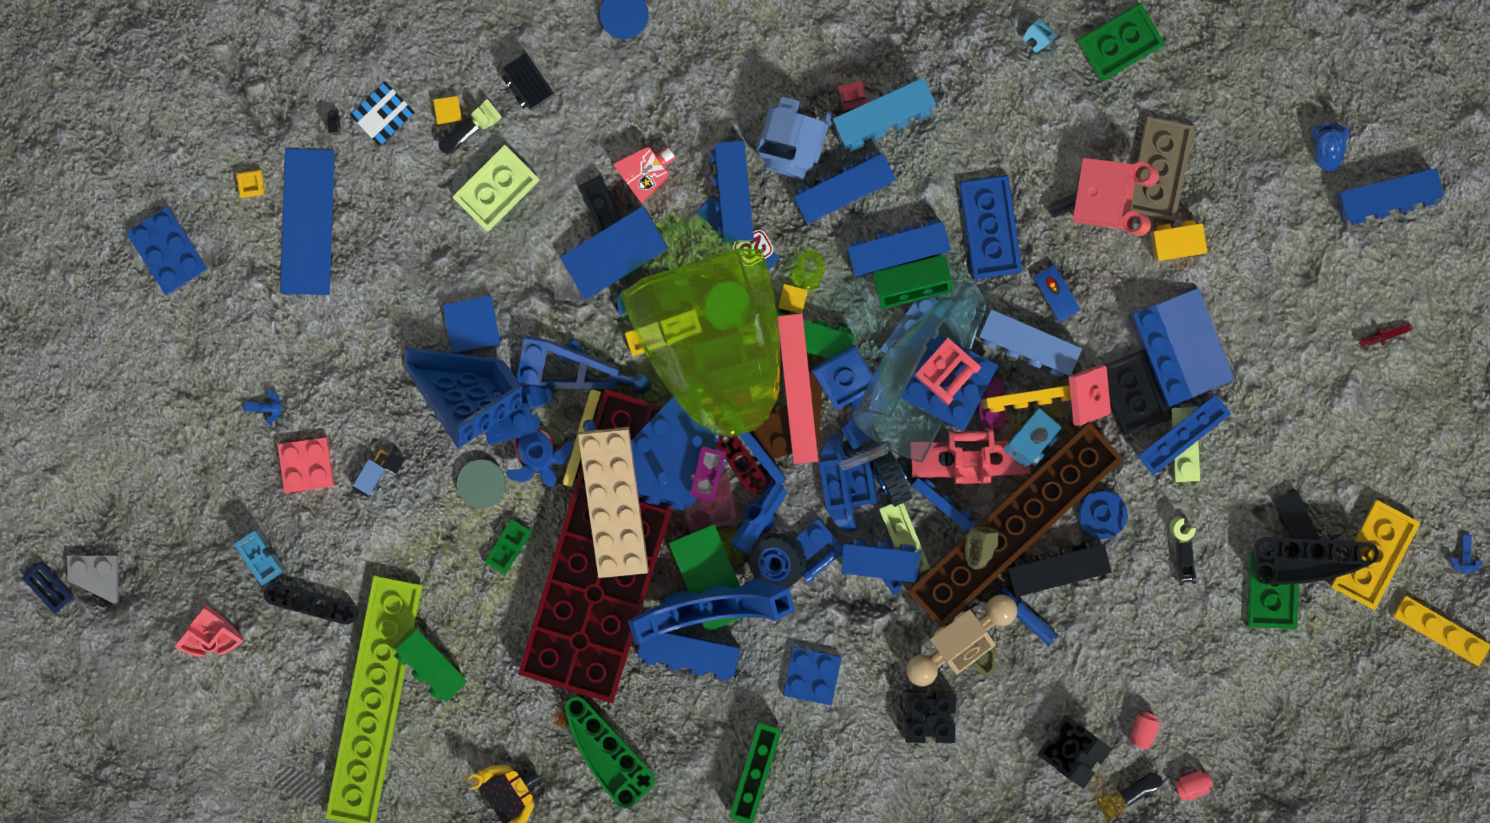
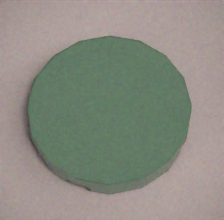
[456,459,506,509]

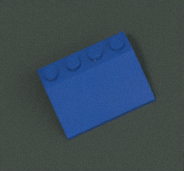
[1130,288,1235,407]

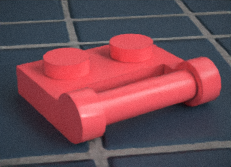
[915,338,981,405]

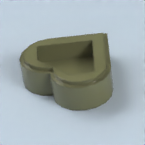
[972,647,997,677]

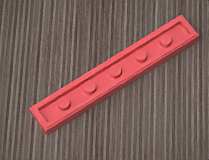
[778,313,818,464]

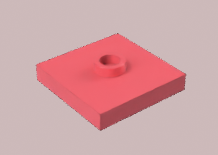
[1069,365,1111,426]

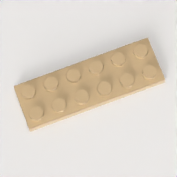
[578,427,649,578]

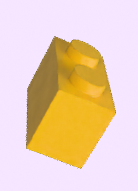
[1151,220,1207,262]

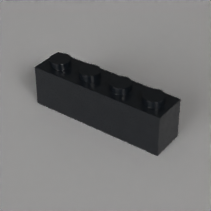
[1007,540,1112,597]

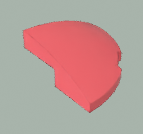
[174,604,244,657]

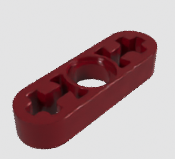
[716,431,767,494]

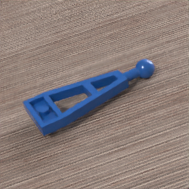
[517,335,652,393]

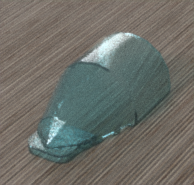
[852,283,986,463]

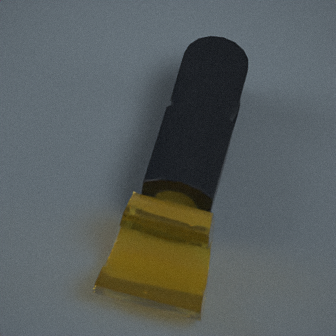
[1096,772,1162,822]

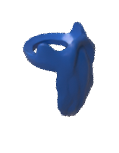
[1312,123,1349,172]

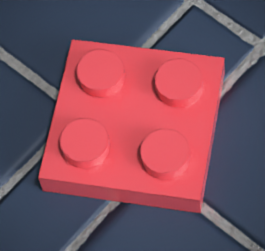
[278,437,335,493]

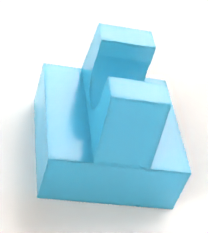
[1022,18,1057,53]

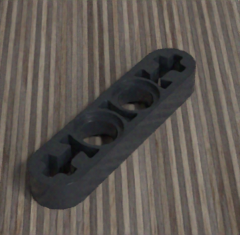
[263,583,359,625]

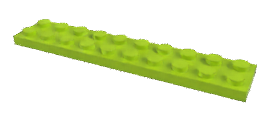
[325,575,423,823]

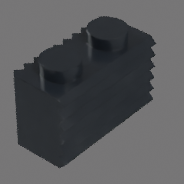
[501,52,555,112]

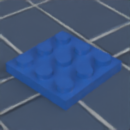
[898,331,998,432]

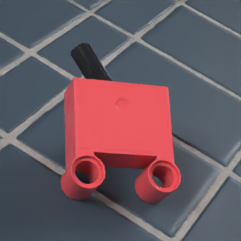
[1048,158,1159,236]

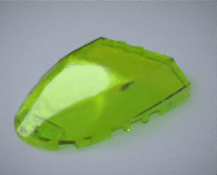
[620,248,780,436]

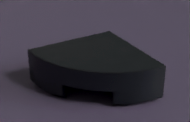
[328,110,341,135]

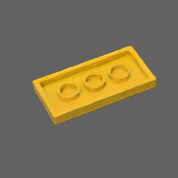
[1329,500,1421,610]

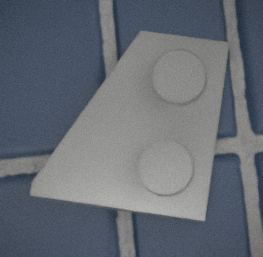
[67,555,119,603]

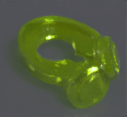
[790,251,825,290]

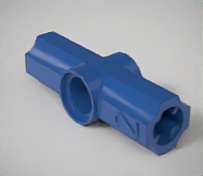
[730,481,788,554]

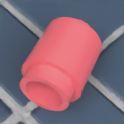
[1130,711,1161,750]
[1175,769,1213,801]

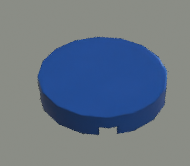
[600,0,649,40]
[1078,490,1128,539]

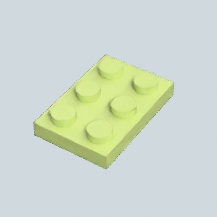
[453,145,540,232]

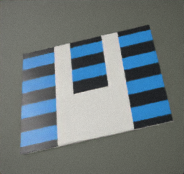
[350,81,415,146]

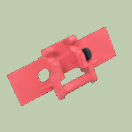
[911,428,1031,484]

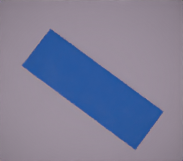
[281,148,335,295]

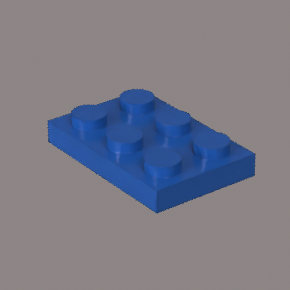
[126,206,209,296]

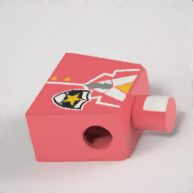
[613,147,676,204]

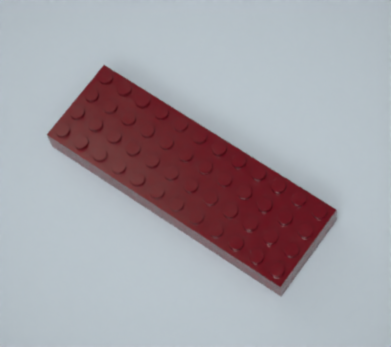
[518,389,673,704]

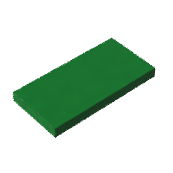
[669,523,743,633]

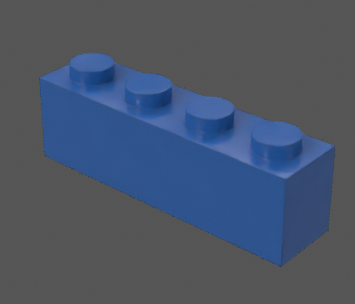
[711,141,754,244]
[794,152,896,225]
[1336,168,1444,225]
[847,219,951,277]
[637,632,740,681]

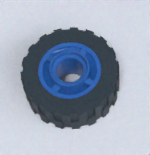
[871,450,913,507]
[749,533,807,588]

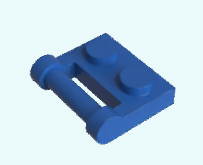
[794,518,843,584]

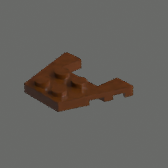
[729,372,822,459]

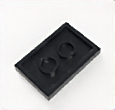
[1104,350,1171,437]

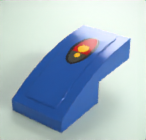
[1033,265,1081,323]

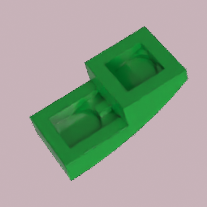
[484,519,532,576]

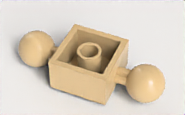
[906,595,1017,686]

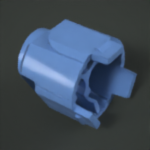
[756,97,832,179]

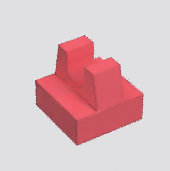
[838,81,867,111]

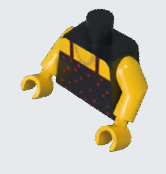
[465,765,542,823]

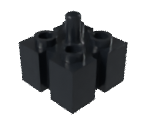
[904,690,956,743]
[1037,714,1113,789]

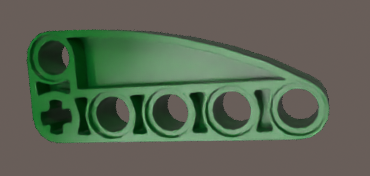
[565,694,655,809]

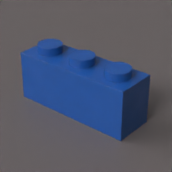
[841,538,922,582]

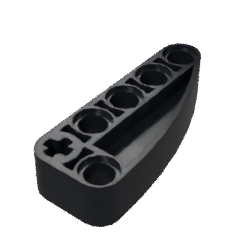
[1252,537,1379,585]

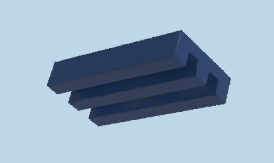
[22,561,75,614]

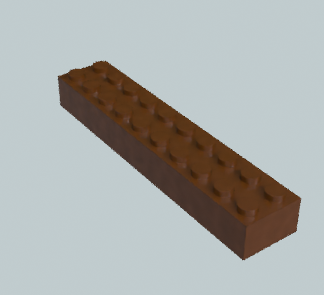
[906,422,1124,627]

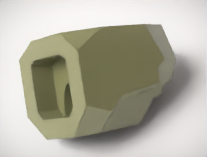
[965,527,998,569]

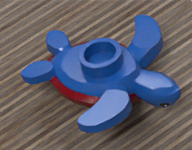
[506,414,574,487]

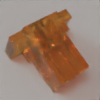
[556,712,569,728]

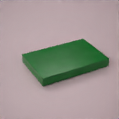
[1076,2,1166,83]
[1247,553,1299,629]

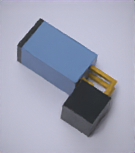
[352,449,406,497]

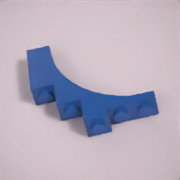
[628,579,795,645]

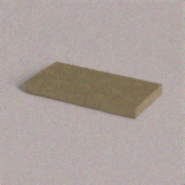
[1130,116,1195,223]

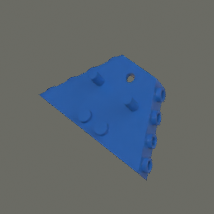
[404,347,522,449]
[631,375,727,511]

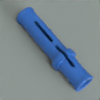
[993,586,1059,647]

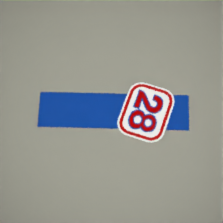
[697,195,780,275]

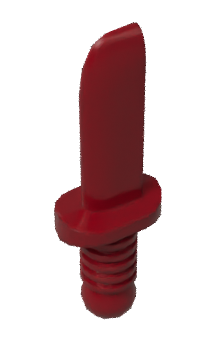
[1359,323,1413,348]

